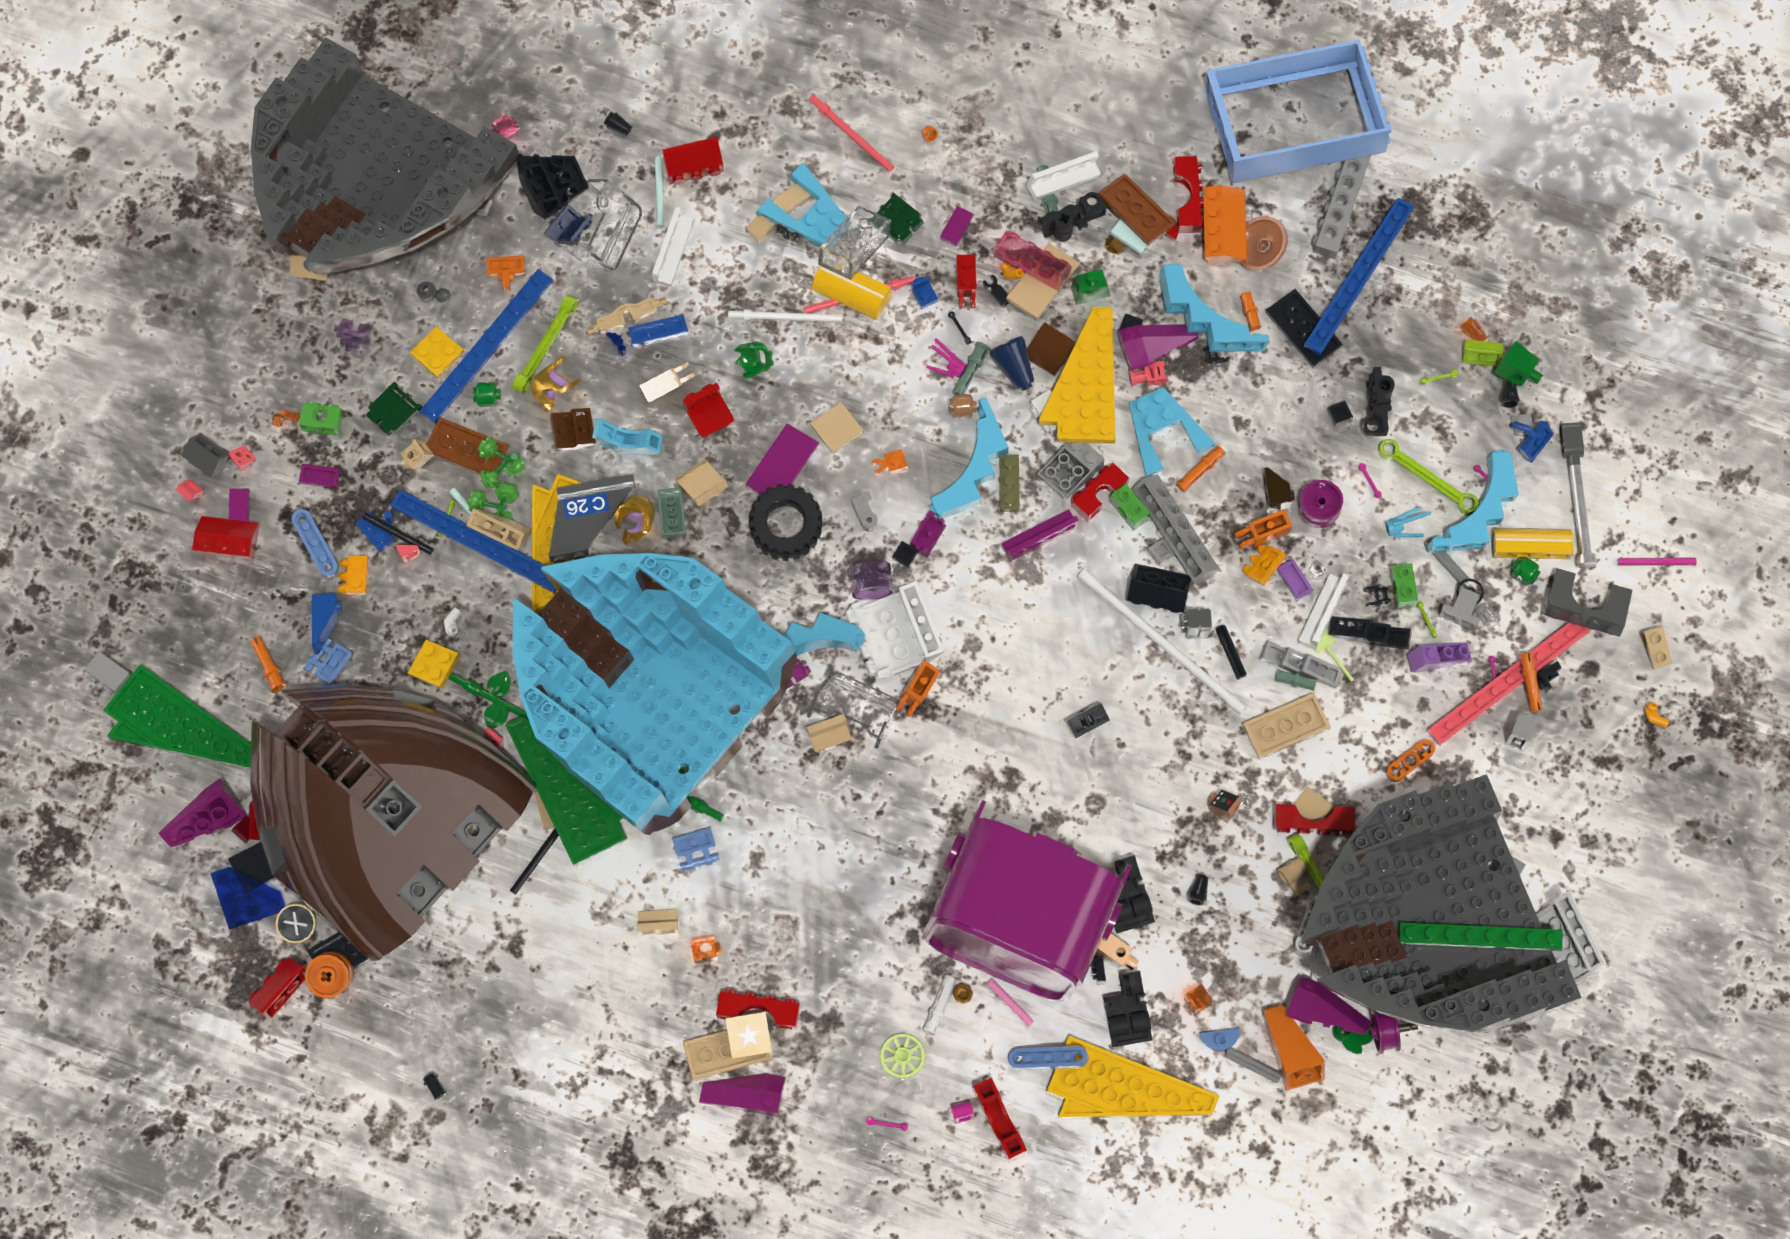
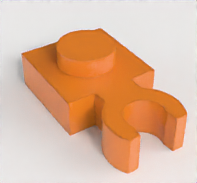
[872,449,908,475]

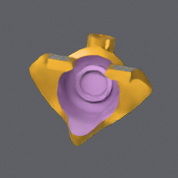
[531,356,582,413]
[614,495,654,545]

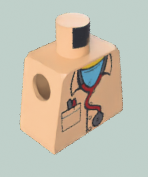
[1095,934,1139,971]

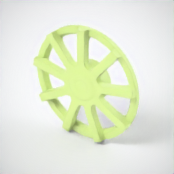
[880,1034,925,1079]

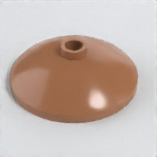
[1239,216,1288,271]

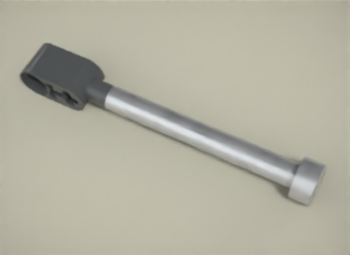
[1559,422,1597,568]

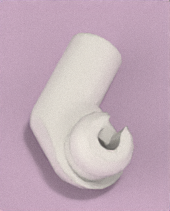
[444,607,462,636]

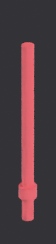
[809,94,894,172]
[804,276,915,314]

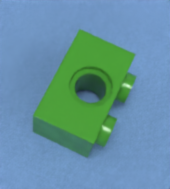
[299,402,344,436]
[1110,484,1150,531]
[1390,563,1418,609]

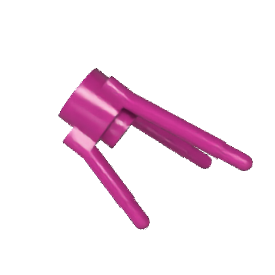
[926,338,967,379]

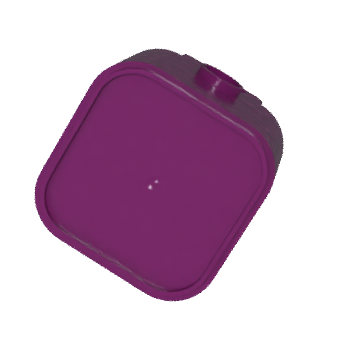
[923,800,1132,1002]

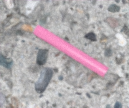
[987,979,1035,1027]

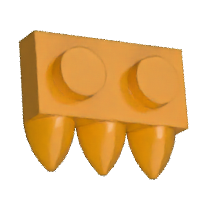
[1242,545,1286,586]
[337,556,368,595]

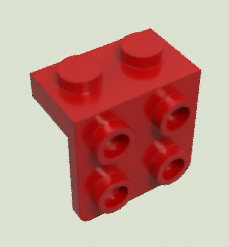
[683,383,734,438]

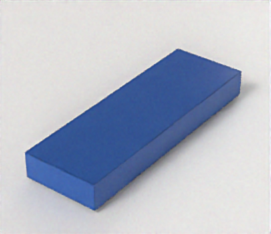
[628,314,688,347]

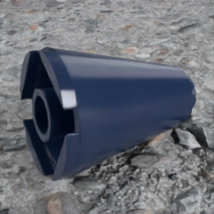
[989,336,1034,391]

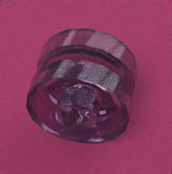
[849,560,894,600]

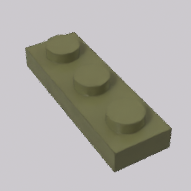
[1000,455,1020,512]

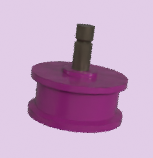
[1370,1011,1418,1054]

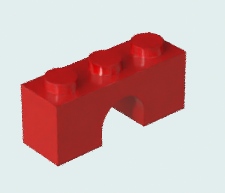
[1072,463,1129,522]

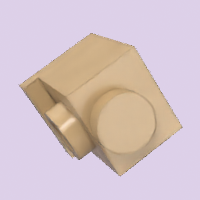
[401,439,434,470]

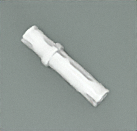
[923,975,957,1035]

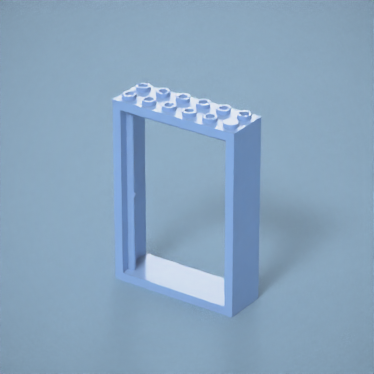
[1205,40,1391,183]

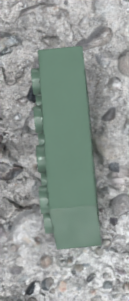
[657,487,687,539]

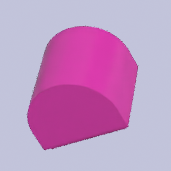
[951,1101,974,1124]

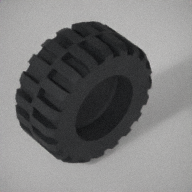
[749,484,822,561]

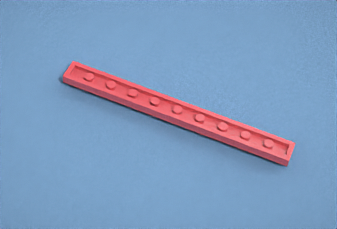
[1427,622,1591,746]

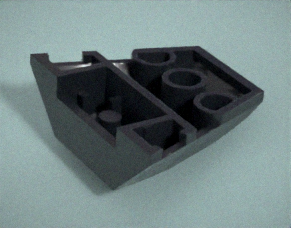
[516,154,589,219]

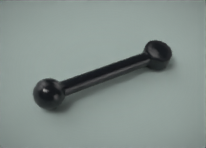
[948,311,972,345]

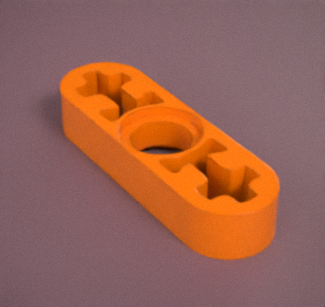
[1386,740,1435,782]

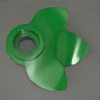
[1333,1026,1373,1054]

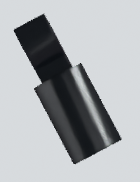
[983,274,1009,308]

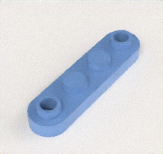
[292,509,339,578]
[1008,1046,1089,1070]

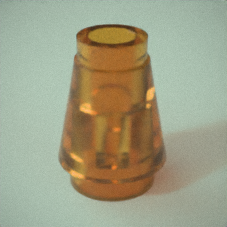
[1460,317,1488,341]

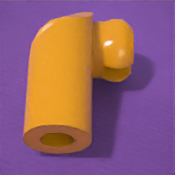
[1000,261,1023,280]
[1645,702,1669,729]

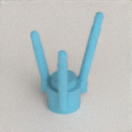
[1386,507,1431,539]

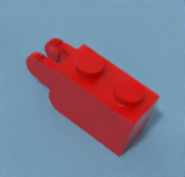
[956,254,977,308]

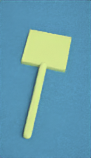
[1315,628,1354,681]

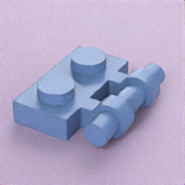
[304,638,353,685]
[672,828,720,871]

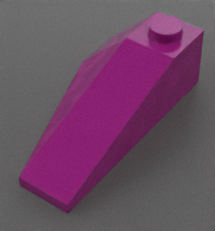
[1118,324,1199,371]
[159,778,247,848]
[1286,976,1371,1035]
[699,1074,786,1117]

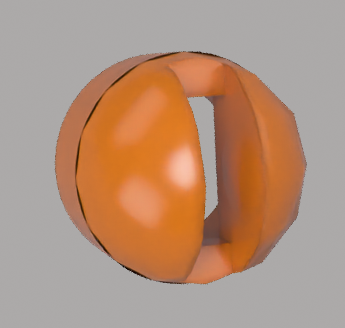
[921,126,938,142]

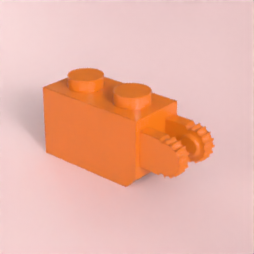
[1234,509,1292,549]
[896,660,940,717]

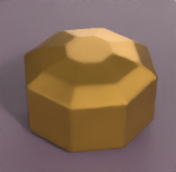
[1105,238,1124,254]
[953,984,973,1005]

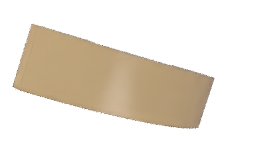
[746,184,813,242]

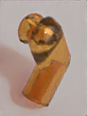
[272,410,300,427]

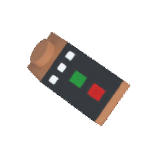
[1208,790,1242,823]

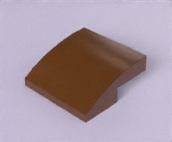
[1027,322,1076,377]
[550,408,596,451]

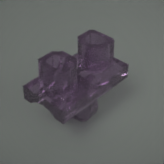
[334,318,371,352]

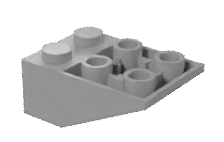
[1037,442,1105,499]

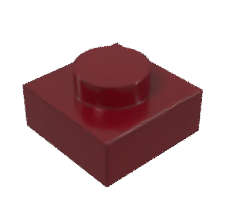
[231,816,251,844]

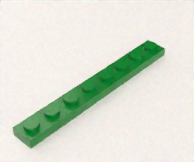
[1399,923,1563,951]

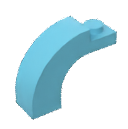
[592,419,663,455]

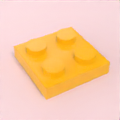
[410,326,464,378]
[408,640,460,689]

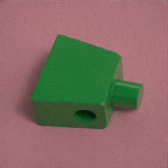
[1071,269,1111,305]
[1494,341,1543,386]

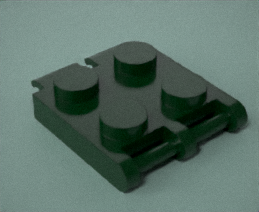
[868,193,924,244]
[366,382,422,436]

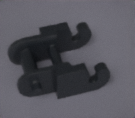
[1203,346,1230,364]
[1364,586,1391,608]

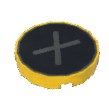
[275,904,316,944]

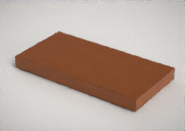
[1098,174,1176,246]
[426,417,509,475]

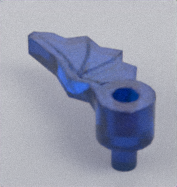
[606,332,626,356]

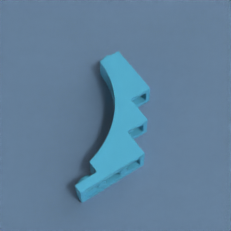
[1159,263,1269,352]
[929,398,1009,519]
[1427,450,1519,553]
[784,612,866,656]

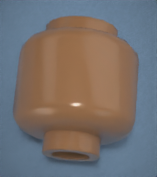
[950,394,977,419]

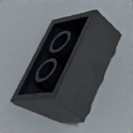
[1126,563,1191,613]

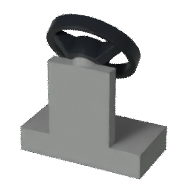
[1439,578,1484,631]

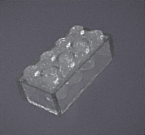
[818,206,891,280]

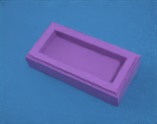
[1276,559,1314,601]

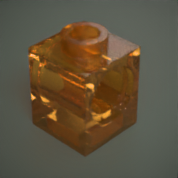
[691,937,721,964]
[1184,984,1213,1016]

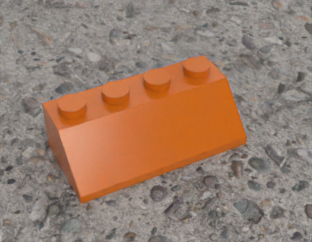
[1203,185,1247,266]

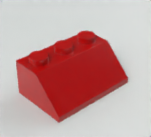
[662,137,724,185]
[192,516,259,561]
[248,957,305,1022]

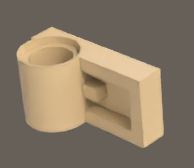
[1641,626,1673,669]

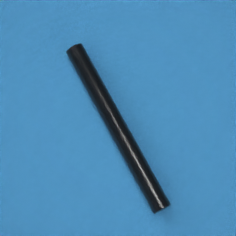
[362,512,434,556]
[510,828,559,895]

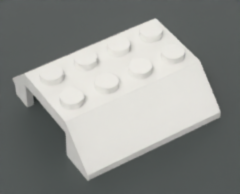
[845,581,944,679]
[1536,891,1607,985]

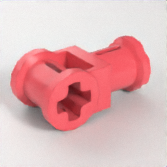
[1129,361,1169,387]

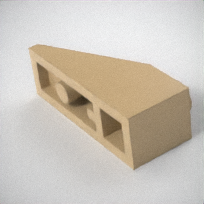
[466,508,532,551]

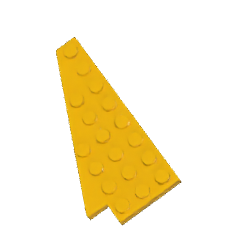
[1039,307,1115,444]
[532,474,581,615]
[1047,1036,1220,1118]

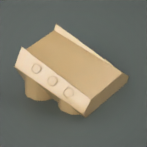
[674,459,729,507]

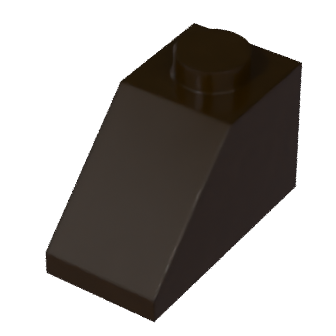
[1263,467,1295,510]

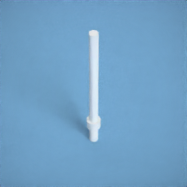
[728,309,842,322]

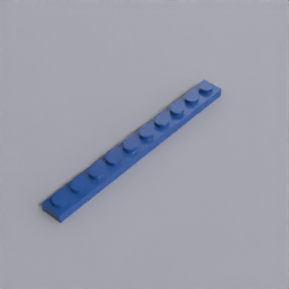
[1304,198,1414,356]
[420,269,553,424]
[390,490,557,594]

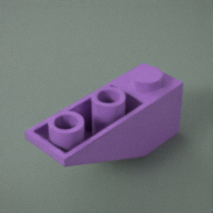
[1407,642,1472,672]

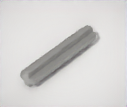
[1424,538,1469,585]
[1225,1047,1282,1083]

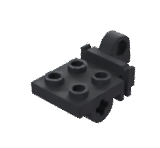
[1042,192,1106,242]
[1363,366,1395,436]
[1114,855,1155,934]
[1103,971,1152,1047]

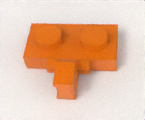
[486,256,525,291]

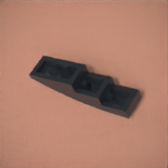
[1329,616,1412,650]

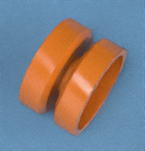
[305,951,354,998]

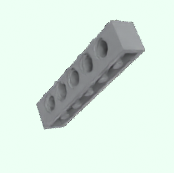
[1312,155,1371,260]
[1133,475,1220,583]

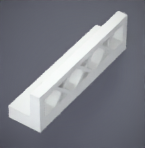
[1027,151,1101,200]
[652,207,695,287]
[1298,574,1349,650]

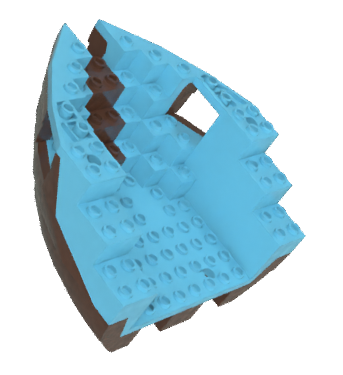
[512,553,797,835]

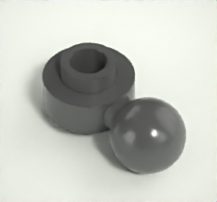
[416,281,451,303]

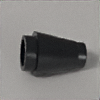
[604,111,633,136]
[1500,379,1520,408]
[1187,875,1209,906]

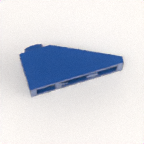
[312,593,341,655]

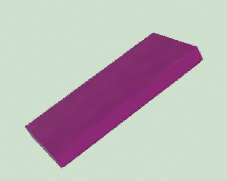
[745,423,819,494]

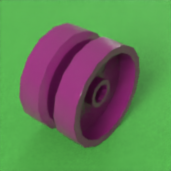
[1298,480,1344,528]

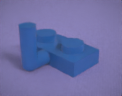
[1512,421,1554,463]
[355,511,395,553]

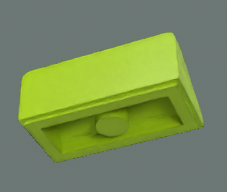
[1462,340,1503,367]

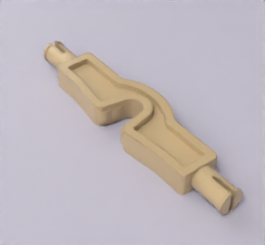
[586,296,668,335]

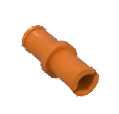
[1240,292,1262,331]

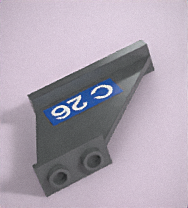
[548,474,635,563]

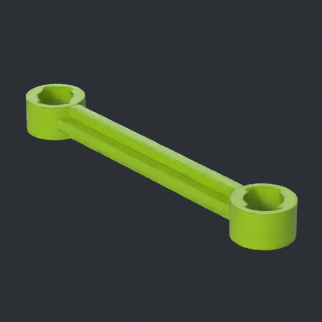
[512,294,579,394]
[1379,439,1479,515]
[1287,833,1325,890]

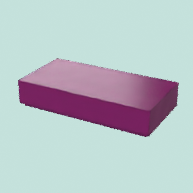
[940,206,974,247]
[299,464,341,489]
[229,488,250,521]

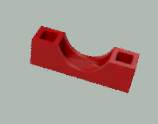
[1173,156,1204,234]
[1273,804,1355,836]
[716,989,800,1031]
[973,1077,1027,1163]

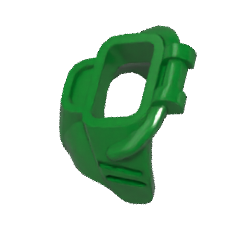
[734,342,774,378]

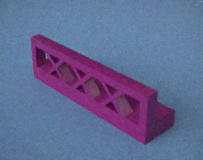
[1001,510,1079,562]

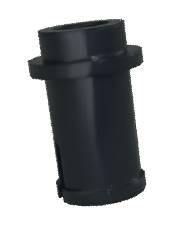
[423,1073,446,1100]

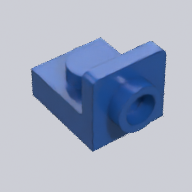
[911,276,938,310]

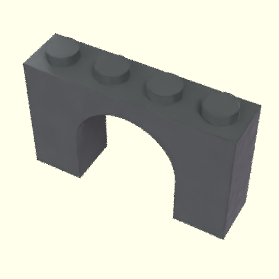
[1544,568,1633,637]

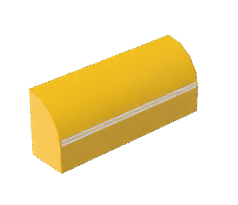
[812,257,892,320]
[1492,528,1574,559]

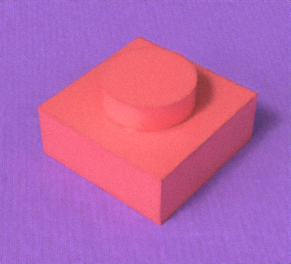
[176,479,204,501]

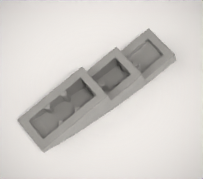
[1260,641,1343,688]

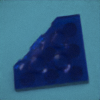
[210,867,286,930]

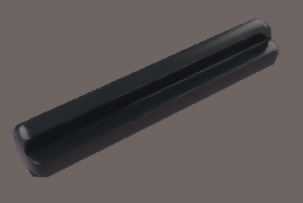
[1216,625,1247,680]

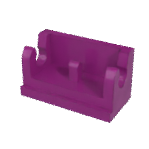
[911,511,946,558]

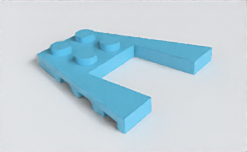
[756,163,849,249]
[1129,387,1215,477]

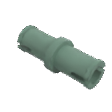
[1276,670,1317,691]

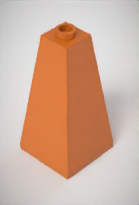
[1263,1005,1325,1091]

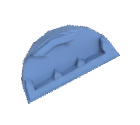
[1199,1028,1239,1052]

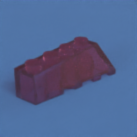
[994,230,1072,292]

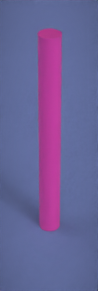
[1618,558,1697,566]

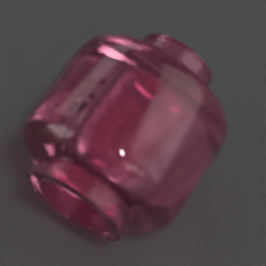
[492,115,520,140]

